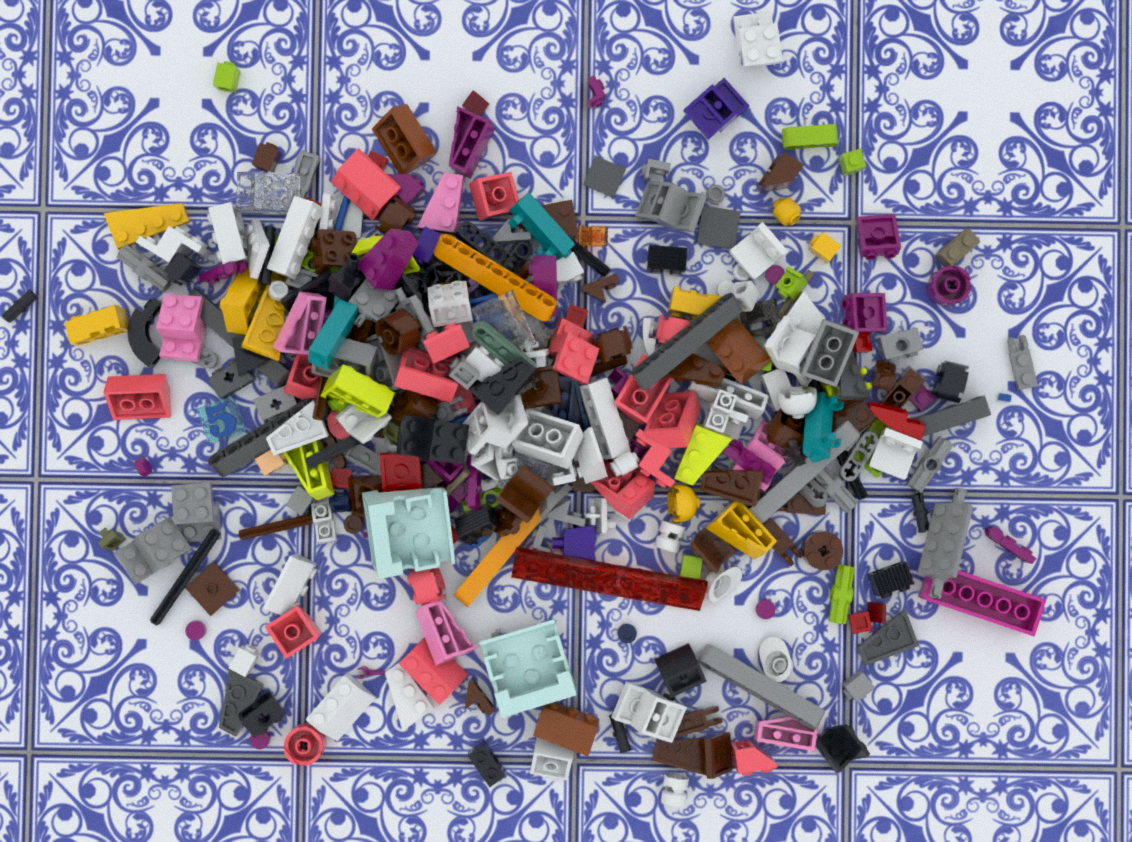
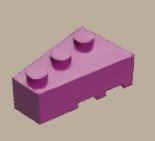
[449,106,495,179]
[358,228,419,290]
[529,256,558,317]

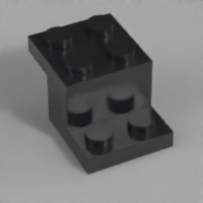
[396,414,470,464]

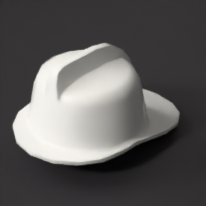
[700,567,742,603]
[759,637,793,683]

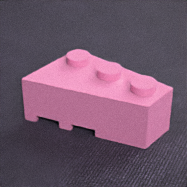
[273,292,326,355]

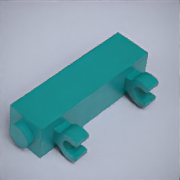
[508,192,575,261]
[308,299,358,370]
[803,392,843,463]

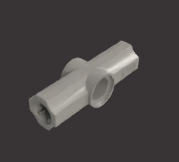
[117,244,172,292]
[906,436,954,493]
[814,466,858,513]

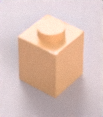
[255,450,288,476]

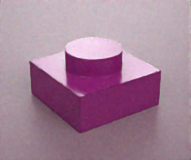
[909,385,935,412]

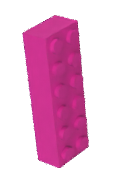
[918,570,1046,637]

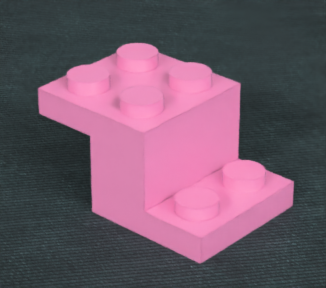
[156,293,207,362]
[733,420,789,491]

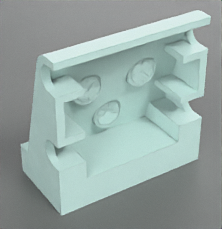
[362,487,455,579]
[479,619,577,718]

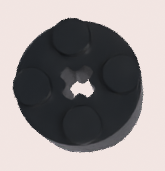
[932,360,969,403]

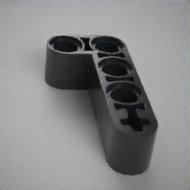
[454,221,532,274]

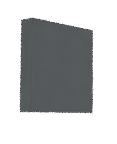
[696,206,741,249]

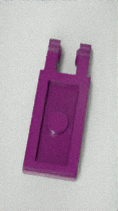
[198,261,247,285]
[724,439,776,484]
[465,454,482,511]
[985,527,1036,564]

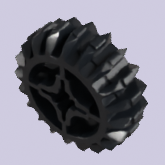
[418,258,470,305]

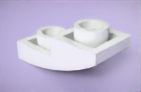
[642,318,659,357]
[704,389,737,434]
[494,443,517,479]
[311,501,337,544]

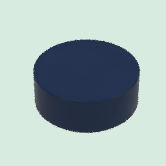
[617,623,637,643]

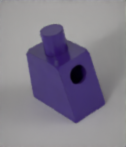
[552,525,595,562]

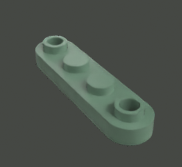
[471,321,536,367]

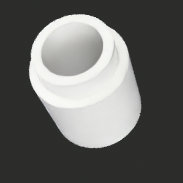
[609,451,640,477]

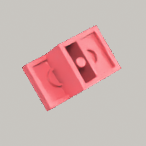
[549,318,599,385]
[634,429,675,488]

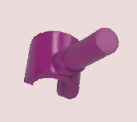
[357,666,385,679]

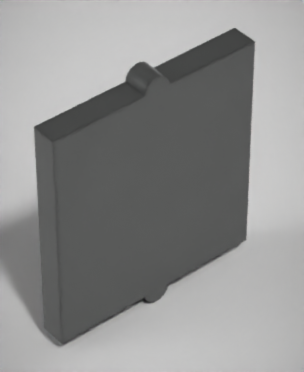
[583,156,626,198]

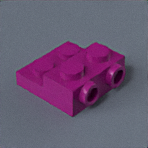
[856,214,901,260]
[841,293,888,332]

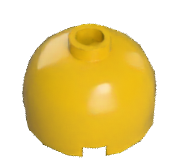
[667,484,700,523]

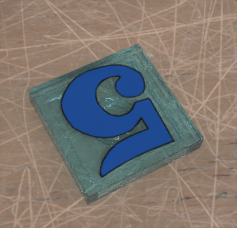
[196,395,247,445]

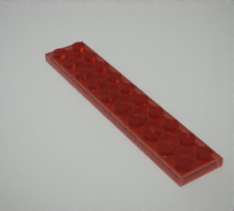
[511,547,708,611]

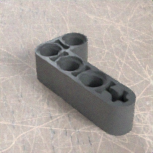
[914,395,991,437]

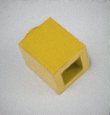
[808,232,841,263]

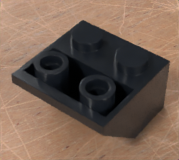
[654,643,707,698]

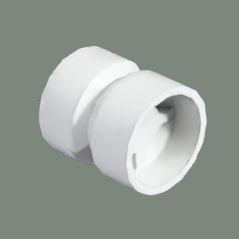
[654,520,686,553]
[661,773,689,807]

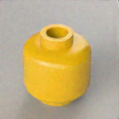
[773,197,801,226]

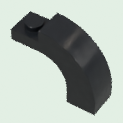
[127,298,162,368]

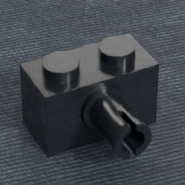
[328,253,366,302]

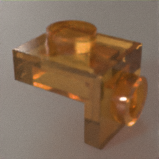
[577,225,608,247]

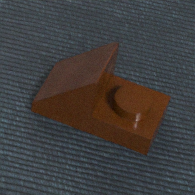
[580,274,619,303]
[465,677,496,716]

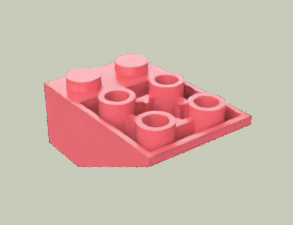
[591,457,655,519]

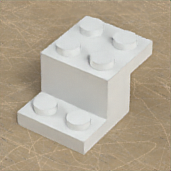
[733,11,783,68]
[136,226,211,263]
[764,316,816,387]
[463,394,528,455]
[611,682,687,743]

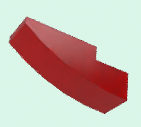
[867,401,926,441]

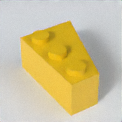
[220,266,266,335]
[667,286,721,321]
[64,305,129,346]
[706,501,777,560]

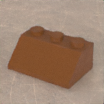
[372,104,437,174]
[706,318,772,385]
[533,701,599,756]

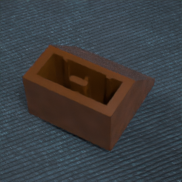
[758,152,804,193]

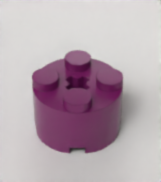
[926,266,971,307]

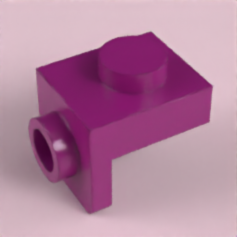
[587,75,605,108]
[608,367,629,398]

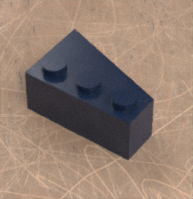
[551,373,588,432]

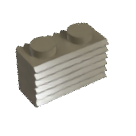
[935,228,980,267]

